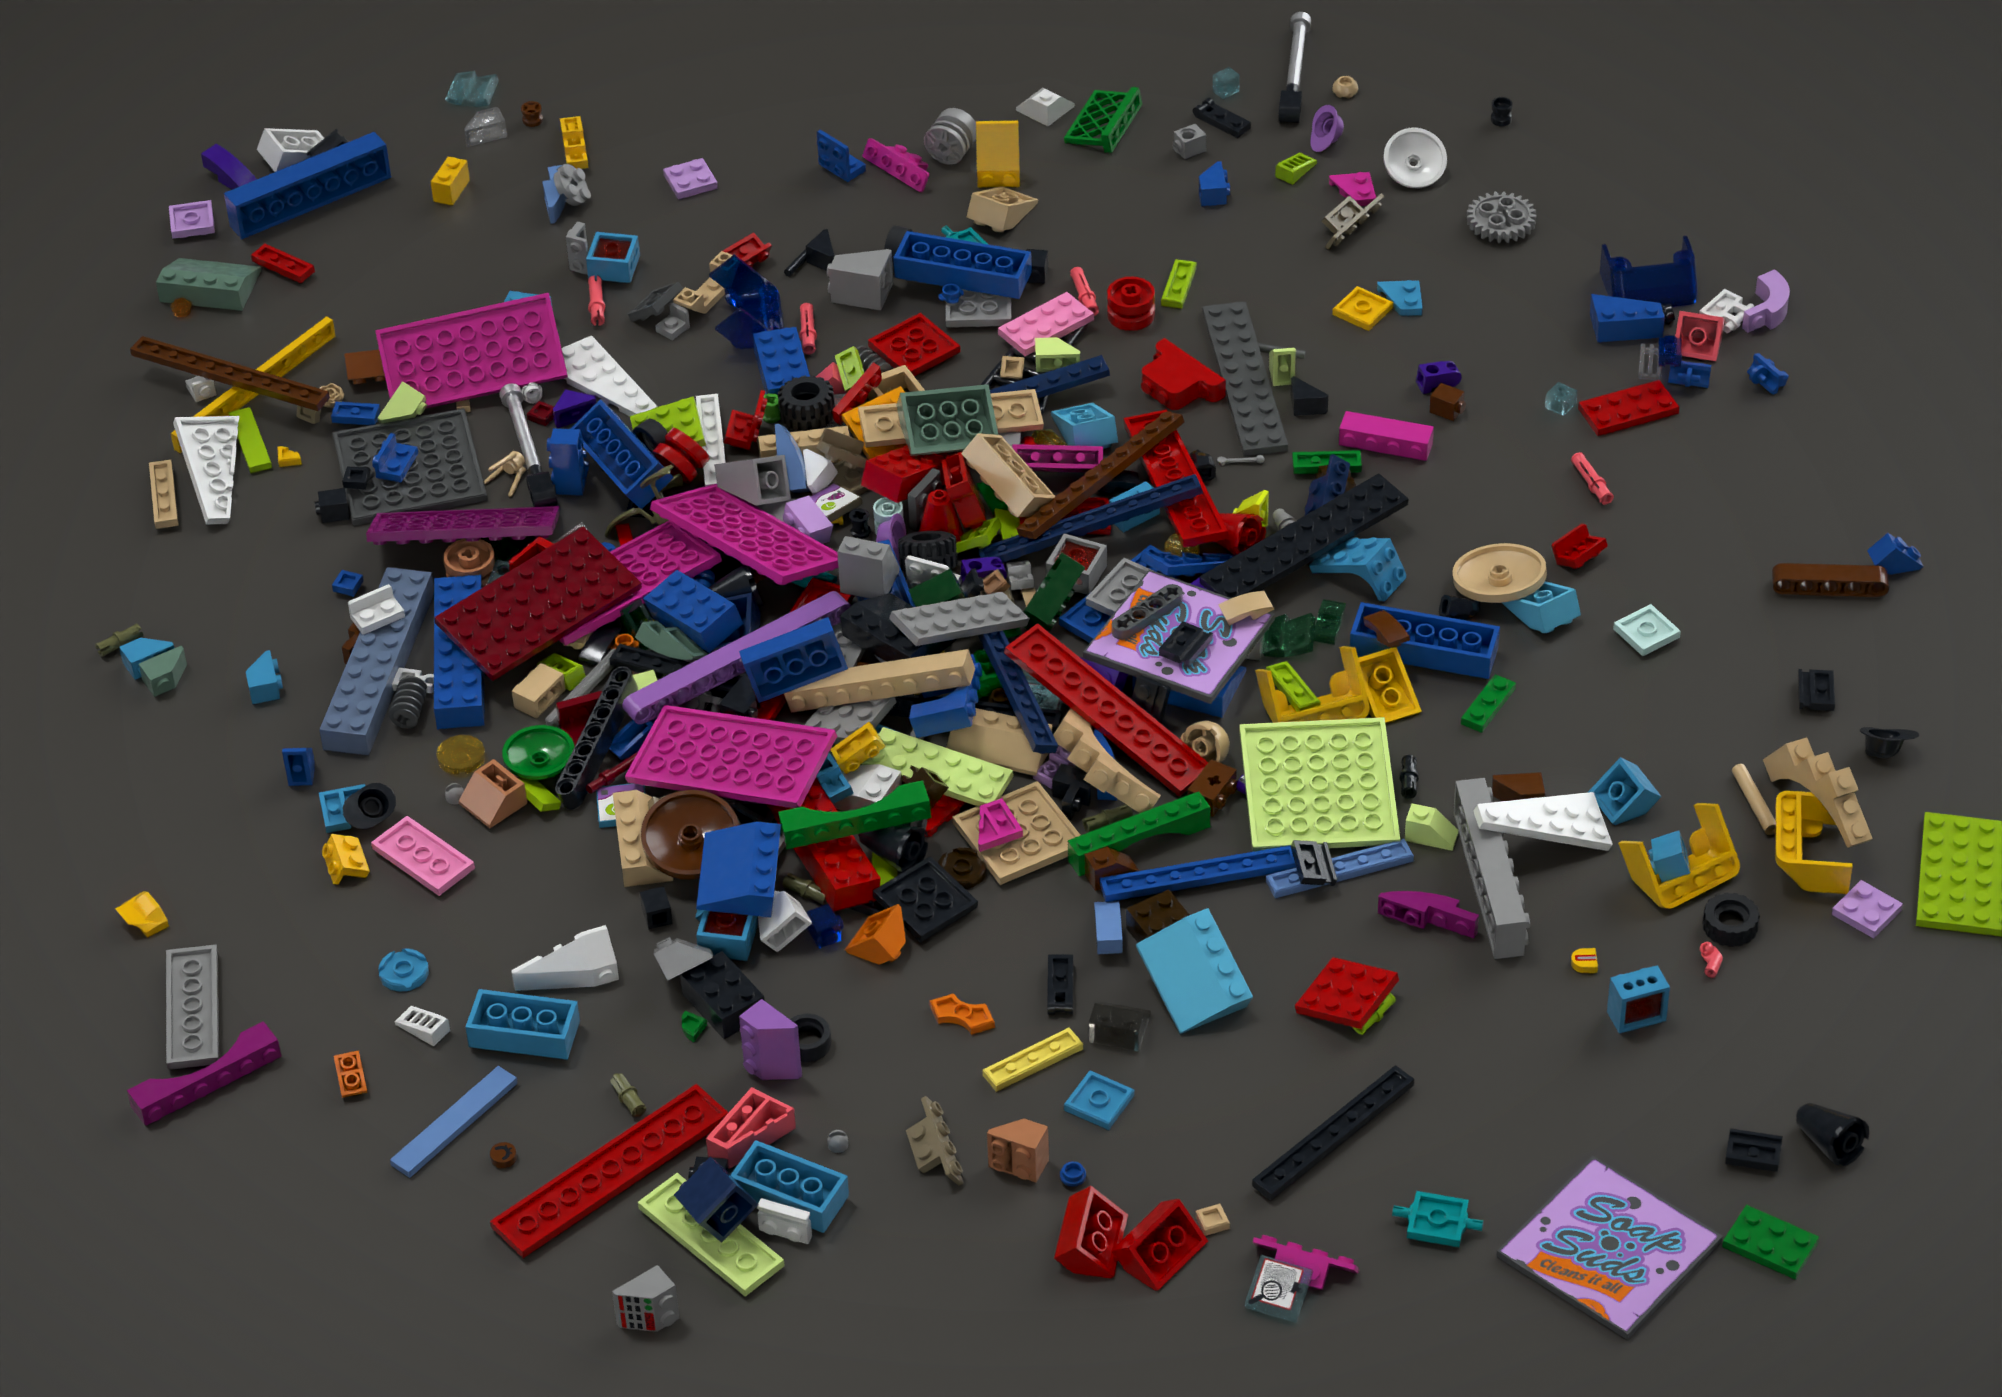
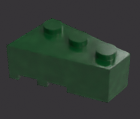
[1023,552,1085,632]

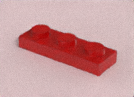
[251,244,315,283]
[832,362,882,425]

